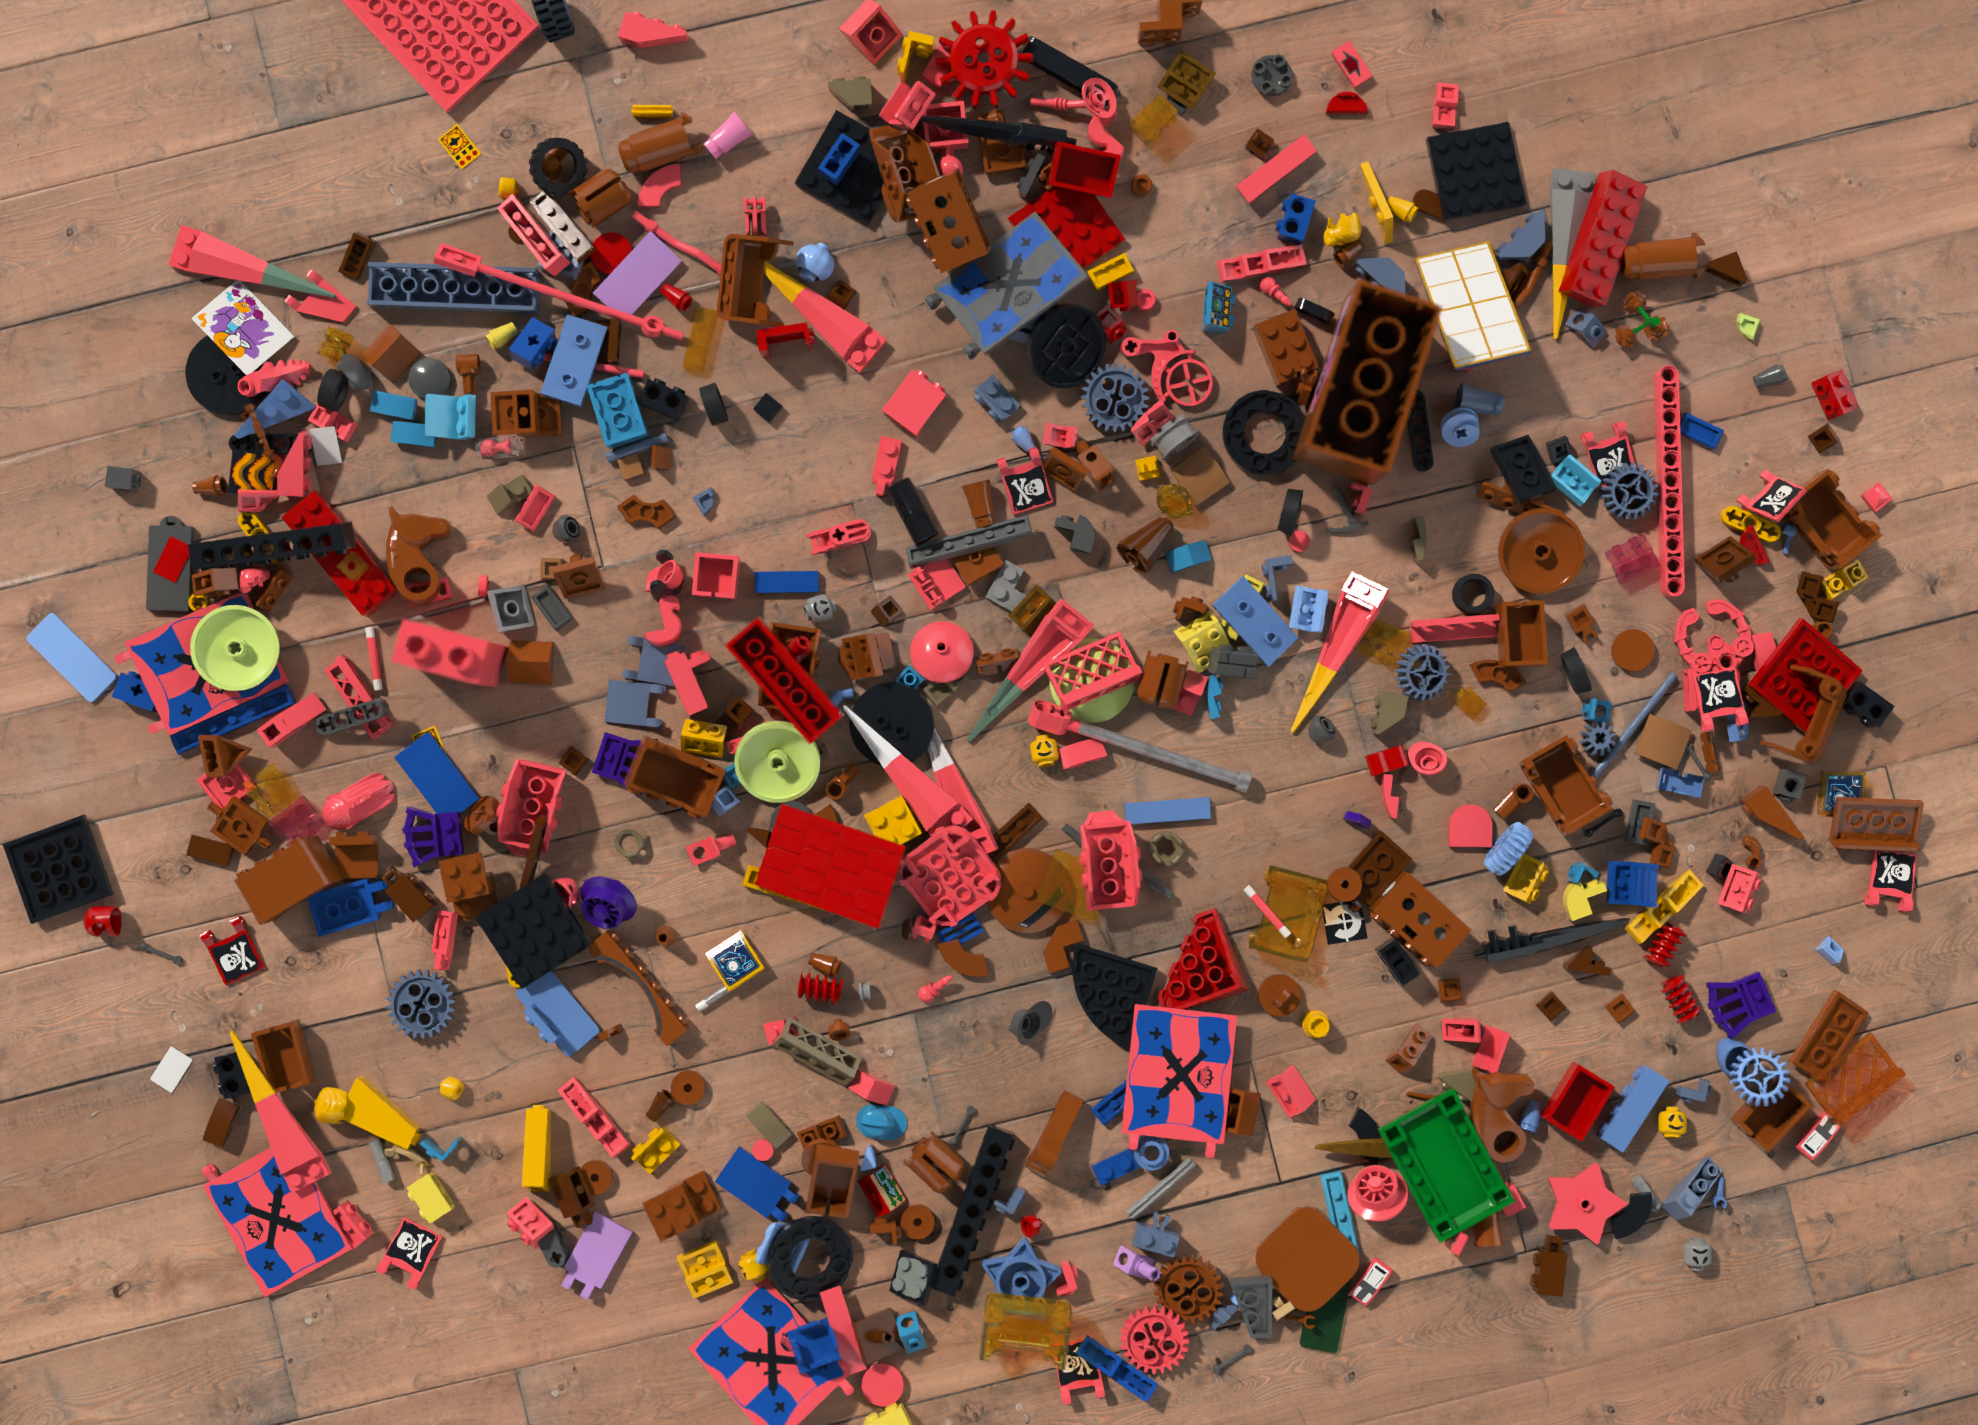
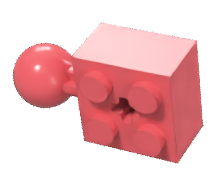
[923,101,968,176]

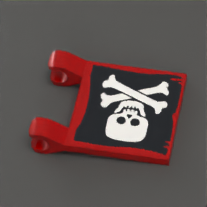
[200,916,265,985]

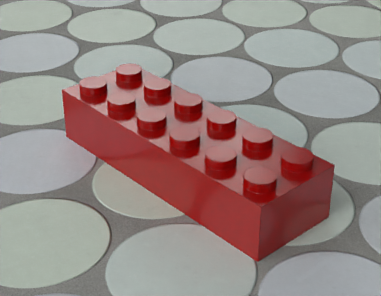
[1558,170,1648,308]
[281,490,399,617]
[725,617,844,744]

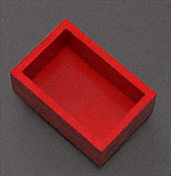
[1047,142,1121,198]
[1541,1061,1615,1142]

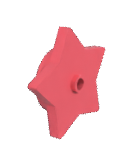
[1548,1162,1627,1244]

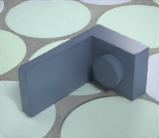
[1262,555,1293,602]

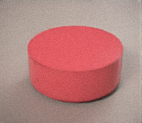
[1136,289,1156,311]
[1288,530,1310,552]
[478,575,489,597]
[752,1139,774,1161]

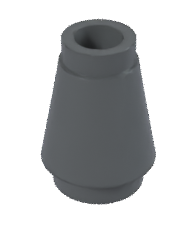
[1753,364,1787,388]

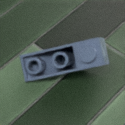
[1662,1156,1722,1220]

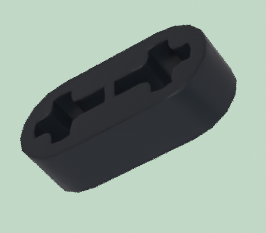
[1294,298,1335,325]

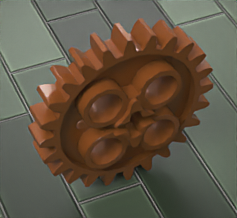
[1154,1254,1223,1324]

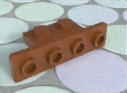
[1476,480,1563,514]

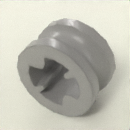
[859,981,871,1001]

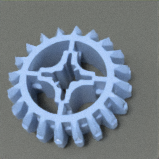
[1484,822,1533,876]
[1730,1048,1791,1107]

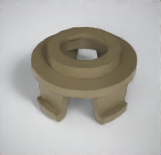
[1148,831,1184,866]

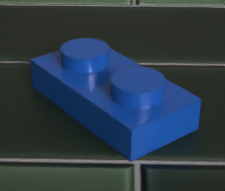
[1091,1148,1139,1186]

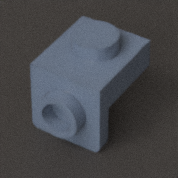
[1674,1078,1711,1103]
[994,1185,1026,1215]

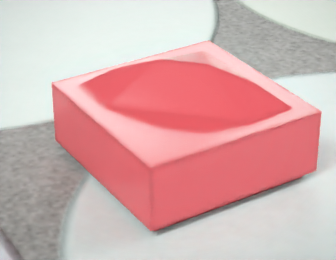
[1861,482,1893,512]

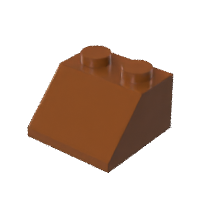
[1225,1086,1261,1136]

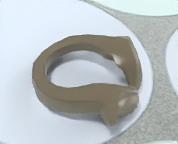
[615,829,647,862]

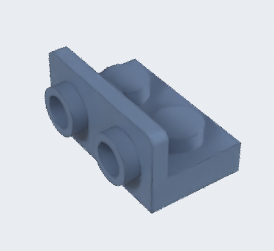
[973,374,1021,423]

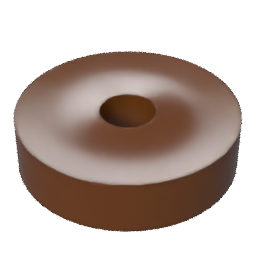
[1326,867,1362,902]
[671,1070,706,1105]
[580,1159,613,1195]
[901,1204,935,1239]

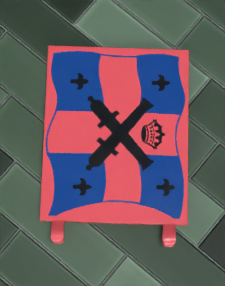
[114,592,290,736]
[1121,1004,1237,1158]
[202,1148,353,1297]
[688,1278,854,1425]

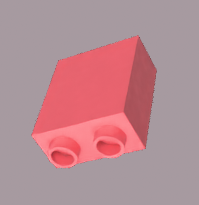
[391,619,508,687]

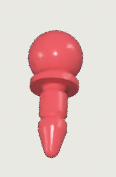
[1260,277,1292,307]
[918,975,952,1003]

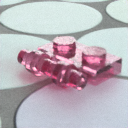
[1605,534,1660,585]
[268,796,326,847]

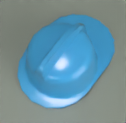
[856,1104,907,1140]

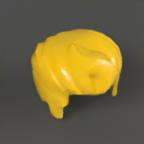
[1324,213,1361,247]
[314,1087,348,1124]

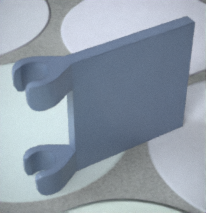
[622,636,686,686]
[604,680,666,728]

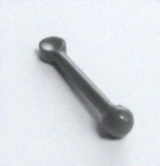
[1685,742,1711,781]
[140,942,182,964]
[949,1106,975,1146]
[1213,1344,1252,1373]

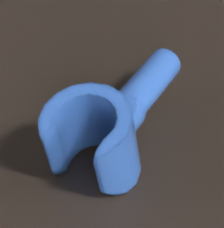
[1781,523,1797,554]
[1711,1177,1727,1209]

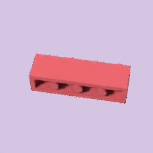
[497,194,570,277]

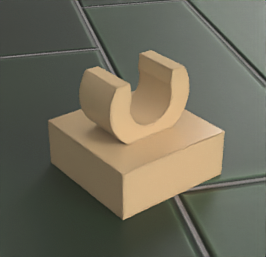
[1272,1295,1295,1320]

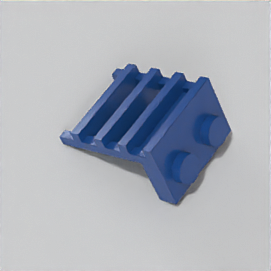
[1606,861,1659,908]

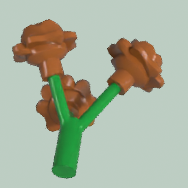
[1615,290,1670,349]

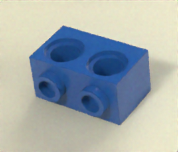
[1275,193,1316,245]

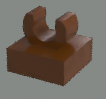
[1245,128,1275,159]

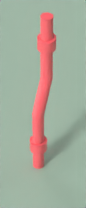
[632,211,722,276]

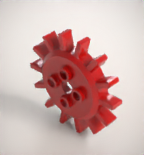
[935,10,1033,109]

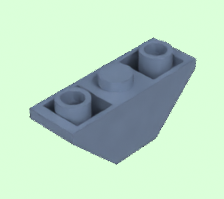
[1495,209,1545,262]
[1353,257,1406,294]

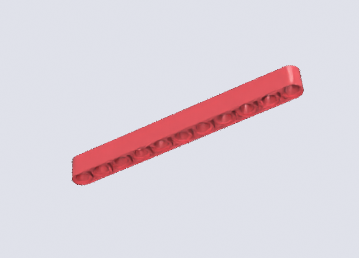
[1654,365,1685,598]

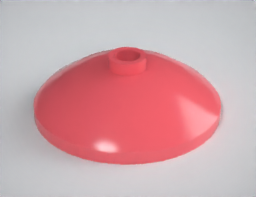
[910,621,974,683]

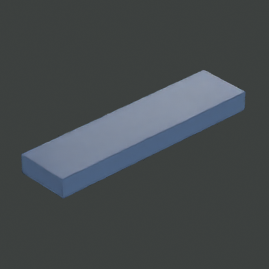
[1124,797,1211,824]

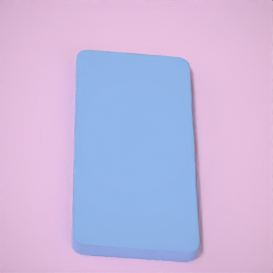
[26,613,117,702]

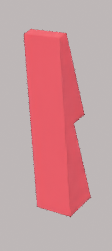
[1236,134,1317,204]

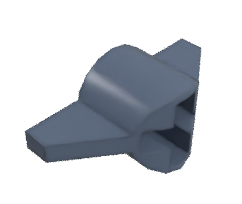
[1212,1304,1239,1330]

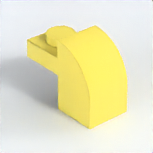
[1563,879,1607,921]

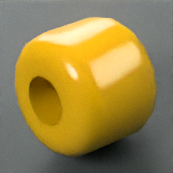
[498,177,520,199]
[440,1076,464,1100]

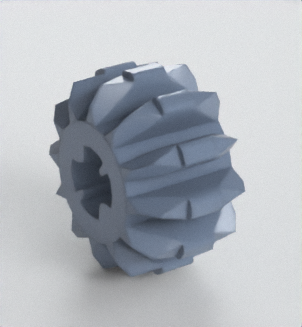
[1579,721,1616,756]

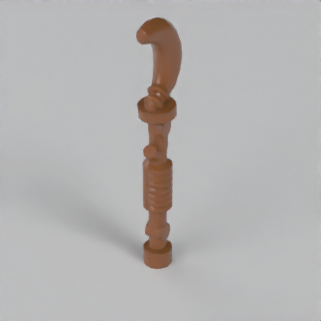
[244,403,283,479]

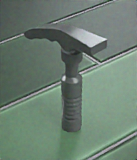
[1328,486,1368,532]

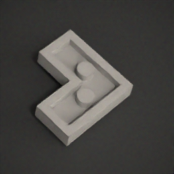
[985,560,1026,612]

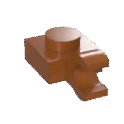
[1296,367,1318,405]

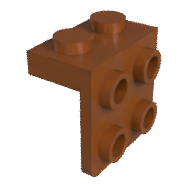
[329,831,379,879]

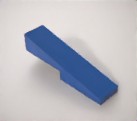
[1075,1335,1158,1403]

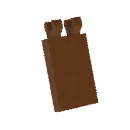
[1341,830,1412,913]

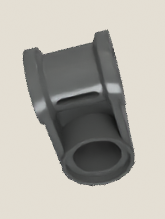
[538,1224,570,1268]

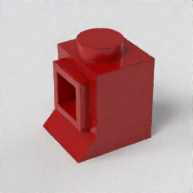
[1108,279,1138,312]

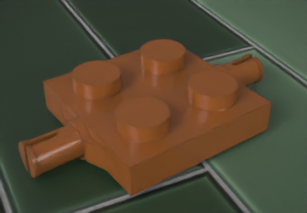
[207,796,272,855]

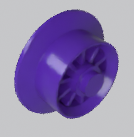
[580,876,637,929]

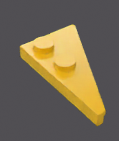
[1360,162,1393,244]

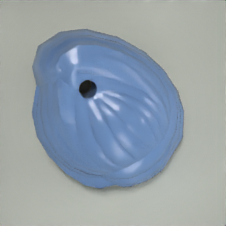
[1716,1038,1752,1079]

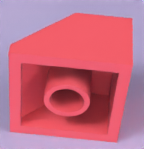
[839,0,903,64]

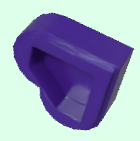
[1343,811,1372,829]

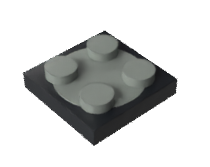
[889,1250,938,1306]

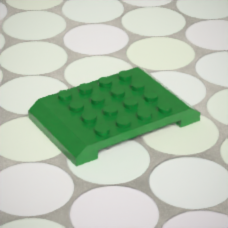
[1377,1087,1515,1243]

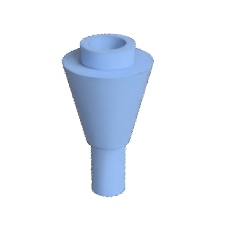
[1010,425,1042,458]

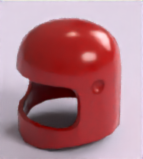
[84,906,122,937]

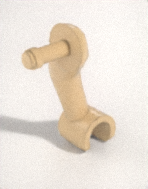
[385,1141,429,1176]

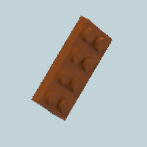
[1829,797,1924,853]

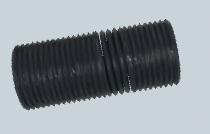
[886,477,939,546]

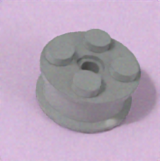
[1150,414,1200,460]

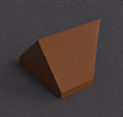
[198,735,252,777]

